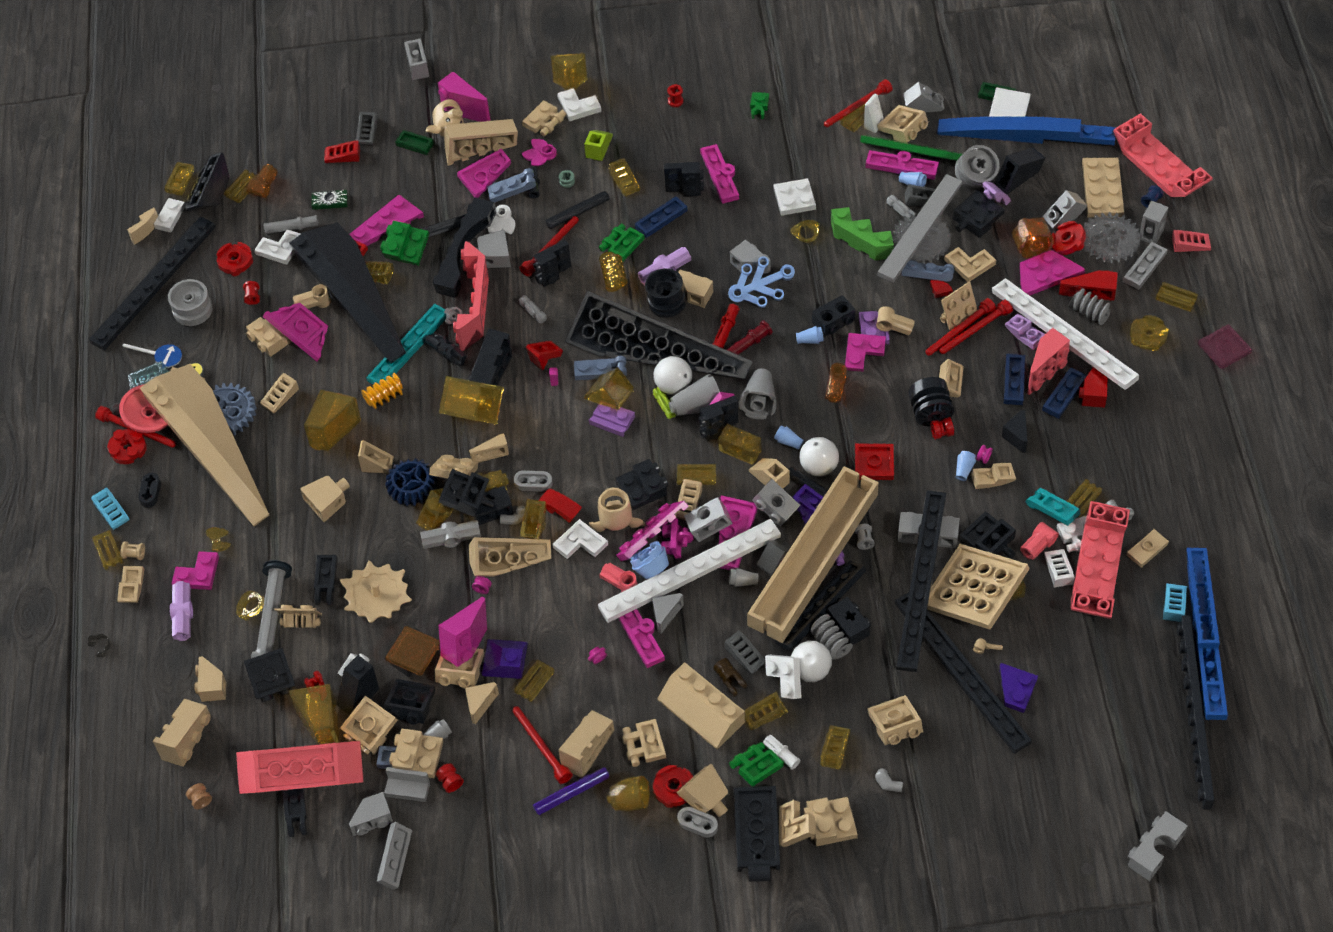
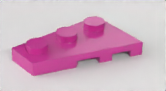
[457,149,511,198]

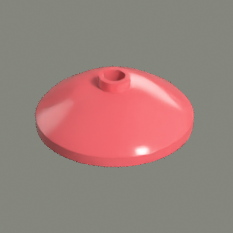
[119,384,168,433]

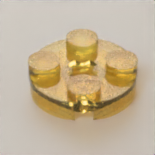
[1130,315,1168,351]

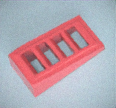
[1172,230,1211,252]

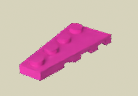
[349,195,424,246]
[719,495,758,570]
[616,501,689,561]

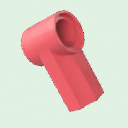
[1020,522,1059,560]
[600,563,638,592]

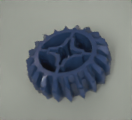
[385,458,438,507]

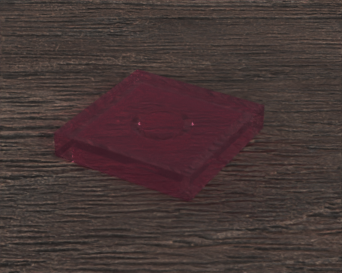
[1198,324,1252,369]

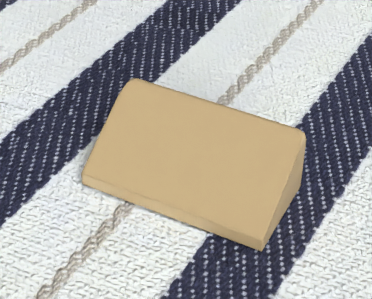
[939,359,964,397]

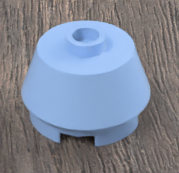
[630,541,669,579]

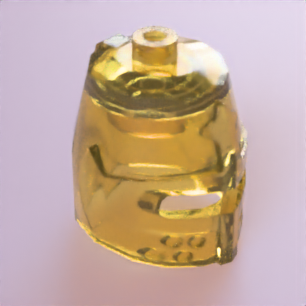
[607,776,650,812]

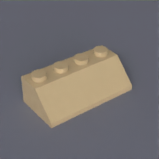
[657,662,745,749]

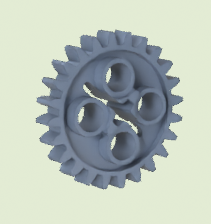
[213,383,257,435]

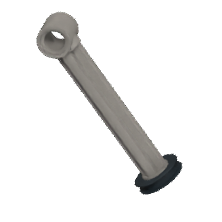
[251,560,292,658]

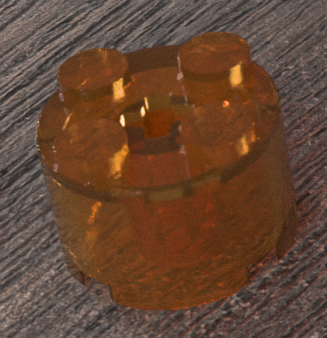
[1012,217,1054,259]

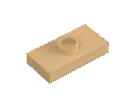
[1126,529,1169,568]

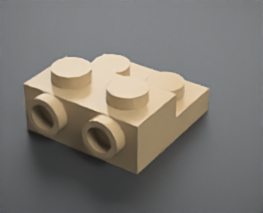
[877,105,928,143]
[246,317,292,357]
[435,648,484,688]
[868,695,923,745]
[340,696,398,755]
[389,729,444,778]
[803,797,858,847]

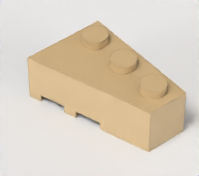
[559,710,614,778]

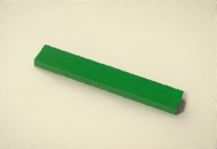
[860,135,964,161]

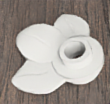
[488,205,515,235]

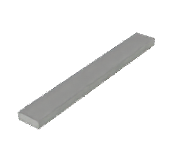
[877,174,962,283]

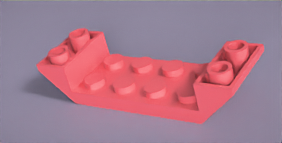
[1113,113,1213,197]
[453,242,489,351]
[1071,501,1130,619]
[236,741,364,794]

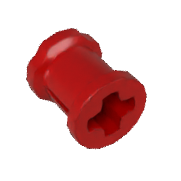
[667,84,683,107]
[243,281,260,305]

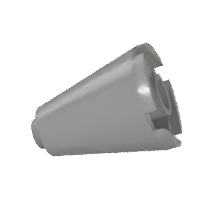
[739,369,777,420]
[668,374,720,416]

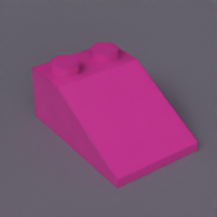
[438,72,491,122]
[438,597,487,667]

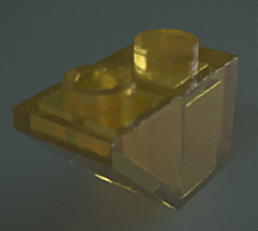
[416,489,453,531]

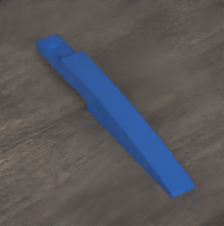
[937,116,1116,145]
[1186,548,1228,720]

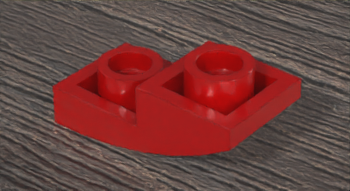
[537,488,582,523]

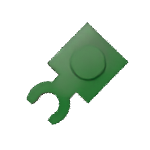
[750,92,769,120]

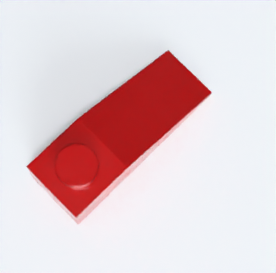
[1059,270,1118,301]
[1079,351,1109,408]

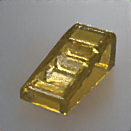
[609,158,640,196]
[365,261,394,284]
[744,692,788,730]
[820,725,850,769]

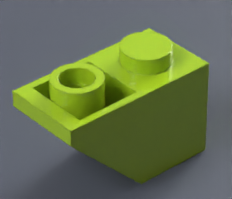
[584,130,613,161]

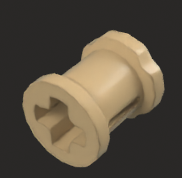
[121,541,145,560]

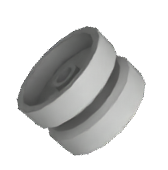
[955,145,999,189]
[168,279,213,326]

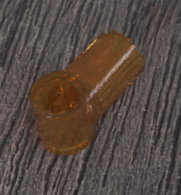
[247,164,278,198]
[825,363,847,403]

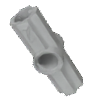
[420,520,481,549]

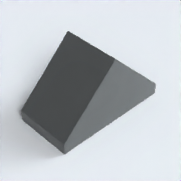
[757,539,791,577]

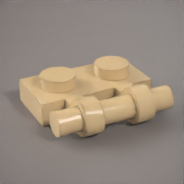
[522,100,567,137]
[622,719,666,767]

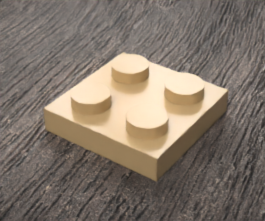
[429,455,478,479]

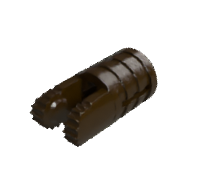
[713,658,748,697]

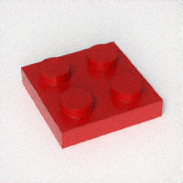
[855,443,894,480]

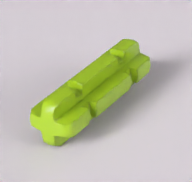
[653,387,676,419]

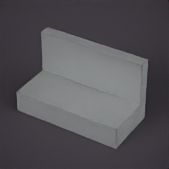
[384,767,430,802]

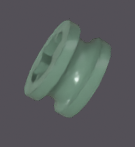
[559,170,575,188]

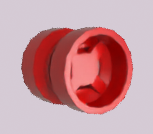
[930,417,954,440]
[435,763,464,793]

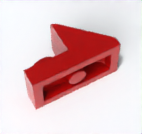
[526,340,563,370]

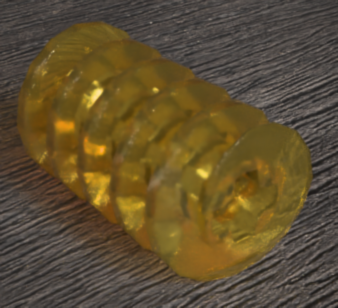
[599,252,628,292]

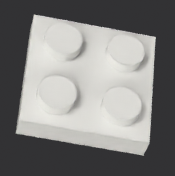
[773,178,816,216]

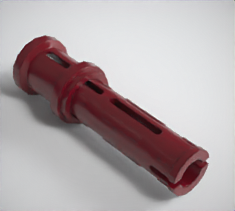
[727,320,773,355]

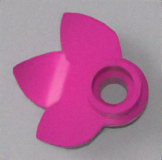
[522,139,557,166]

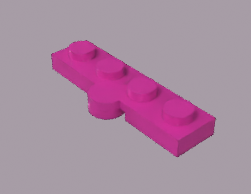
[700,144,739,204]
[865,150,939,180]
[618,609,665,668]

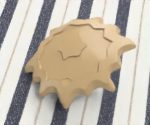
[340,561,412,623]

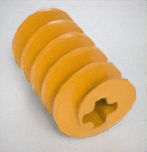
[361,373,403,410]

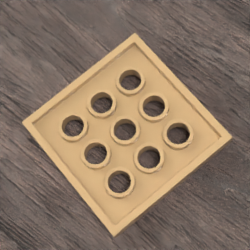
[928,544,1029,630]

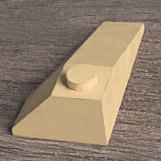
[469,537,551,577]

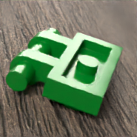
[599,223,644,262]
[729,742,784,787]

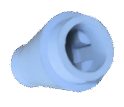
[899,172,927,187]
[796,326,824,344]
[774,425,804,450]
[955,451,976,481]

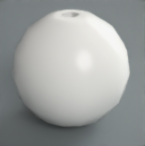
[653,356,692,395]
[800,437,839,477]
[791,641,832,682]

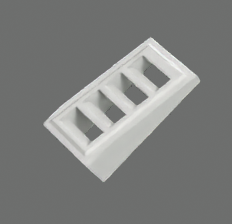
[864,94,884,133]
[1044,549,1075,587]

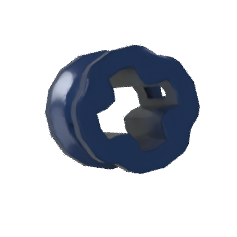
[1141,185,1164,208]

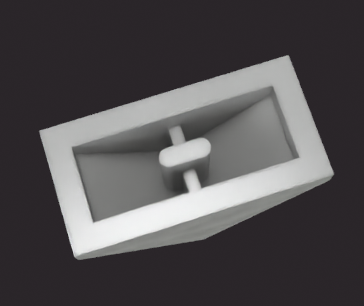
[652,593,684,634]

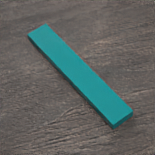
[366,304,446,385]

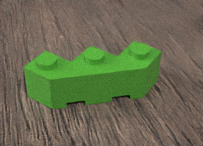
[831,207,894,260]

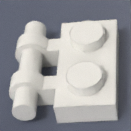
[1057,516,1087,552]

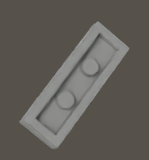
[1123,242,1167,290]
[377,822,412,890]

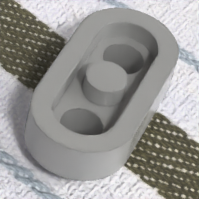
[514,470,553,492]
[677,807,718,837]

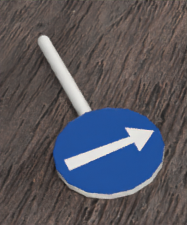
[123,344,182,368]

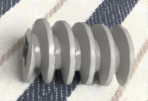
[1069,288,1111,325]
[811,614,852,659]

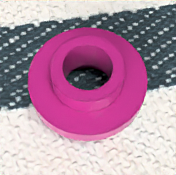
[588,646,607,665]

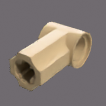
[293,284,331,309]
[876,307,915,335]

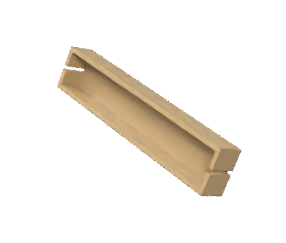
[747,466,879,643]

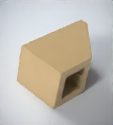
[679,270,713,308]
[749,458,790,489]
[195,656,226,702]

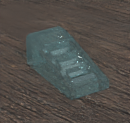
[128,361,168,389]

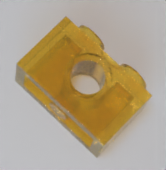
[718,424,762,465]

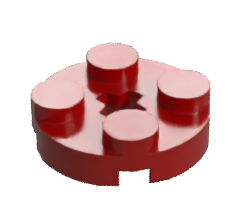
[1050,221,1086,256]
[217,242,253,276]
[107,429,147,464]
[653,765,693,808]

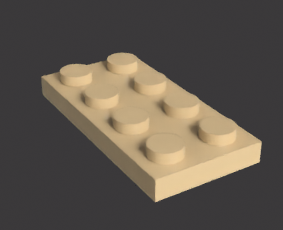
[1082,158,1124,217]

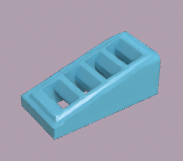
[91,488,130,530]
[1163,583,1187,622]

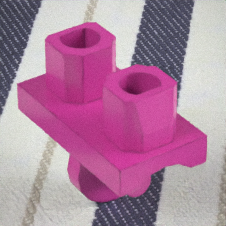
[661,518,693,559]

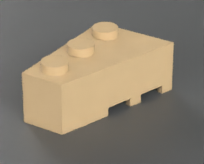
[153,699,211,767]

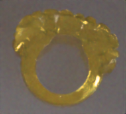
[791,220,820,242]
[236,590,265,621]

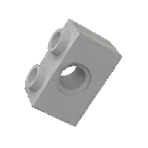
[404,39,429,80]
[1138,201,1169,244]
[752,479,800,527]
[684,497,733,542]

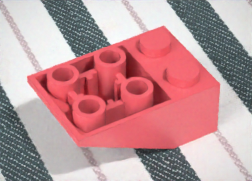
[1027,328,1070,395]

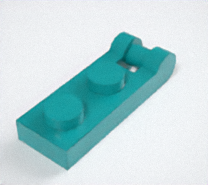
[1026,488,1081,526]

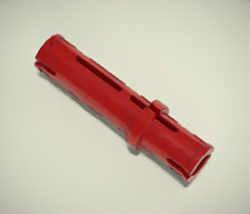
[713,304,740,348]

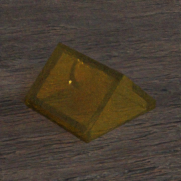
[551,53,587,90]
[584,367,634,410]

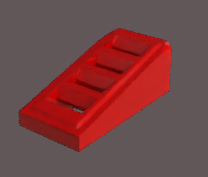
[324,141,360,163]

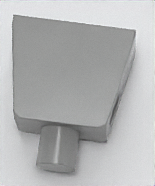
[476,230,511,268]

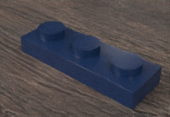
[635,196,688,238]
[1004,354,1025,405]
[1042,367,1087,419]

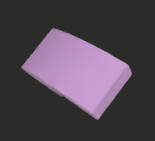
[982,181,1011,205]
[1005,314,1045,350]

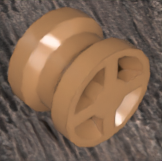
[186,783,212,810]

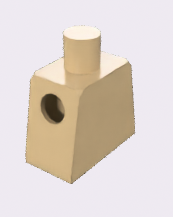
[300,476,350,522]
[677,764,728,818]

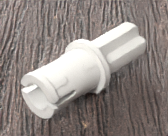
[763,735,800,770]

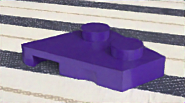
[793,484,823,525]
[999,663,1038,713]

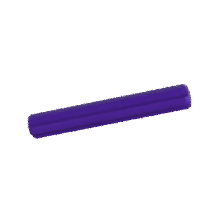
[533,767,609,815]

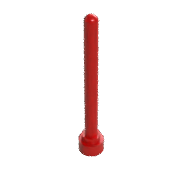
[824,79,893,127]
[519,216,579,277]
[925,298,996,356]
[939,299,1013,354]
[95,406,176,448]
[512,706,573,784]

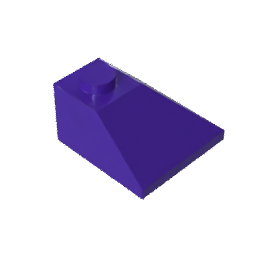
[482,639,528,679]

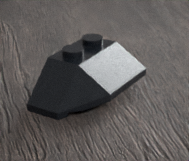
[185,152,230,211]

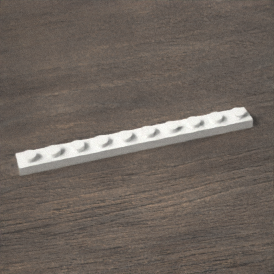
[992,278,1139,390]
[598,519,781,623]

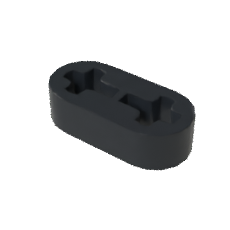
[138,473,161,508]

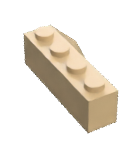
[444,119,518,166]

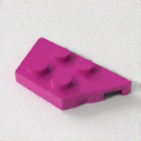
[1019,250,1085,296]
[263,303,328,362]

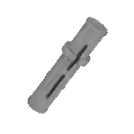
[264,215,319,234]

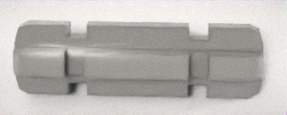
[887,195,916,222]
[519,295,547,323]

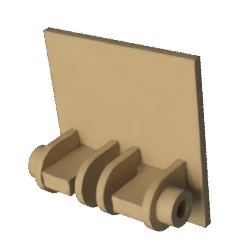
[940,282,977,330]
[275,605,322,628]

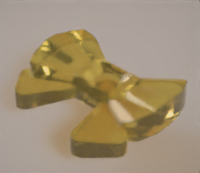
[205,527,231,552]

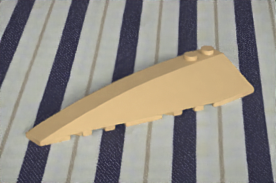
[140,364,269,527]

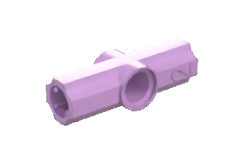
[638,247,691,286]
[170,581,193,641]

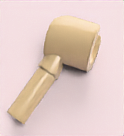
[973,638,1003,654]

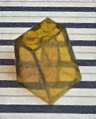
[439,376,504,424]
[304,390,361,451]
[289,684,340,745]

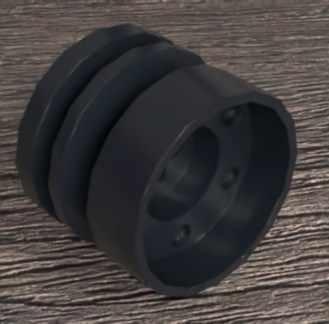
[645,268,687,318]
[908,377,954,426]

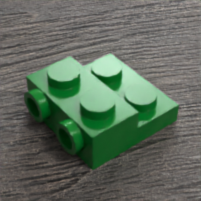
[381,220,430,266]

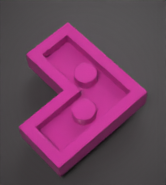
[845,333,886,372]
[172,551,219,590]

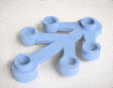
[728,256,795,308]

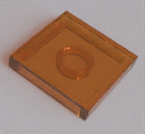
[385,626,440,676]

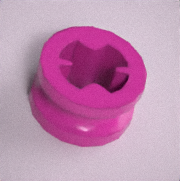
[976,444,993,464]
[472,576,492,594]

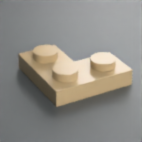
[944,247,996,282]
[779,800,815,847]

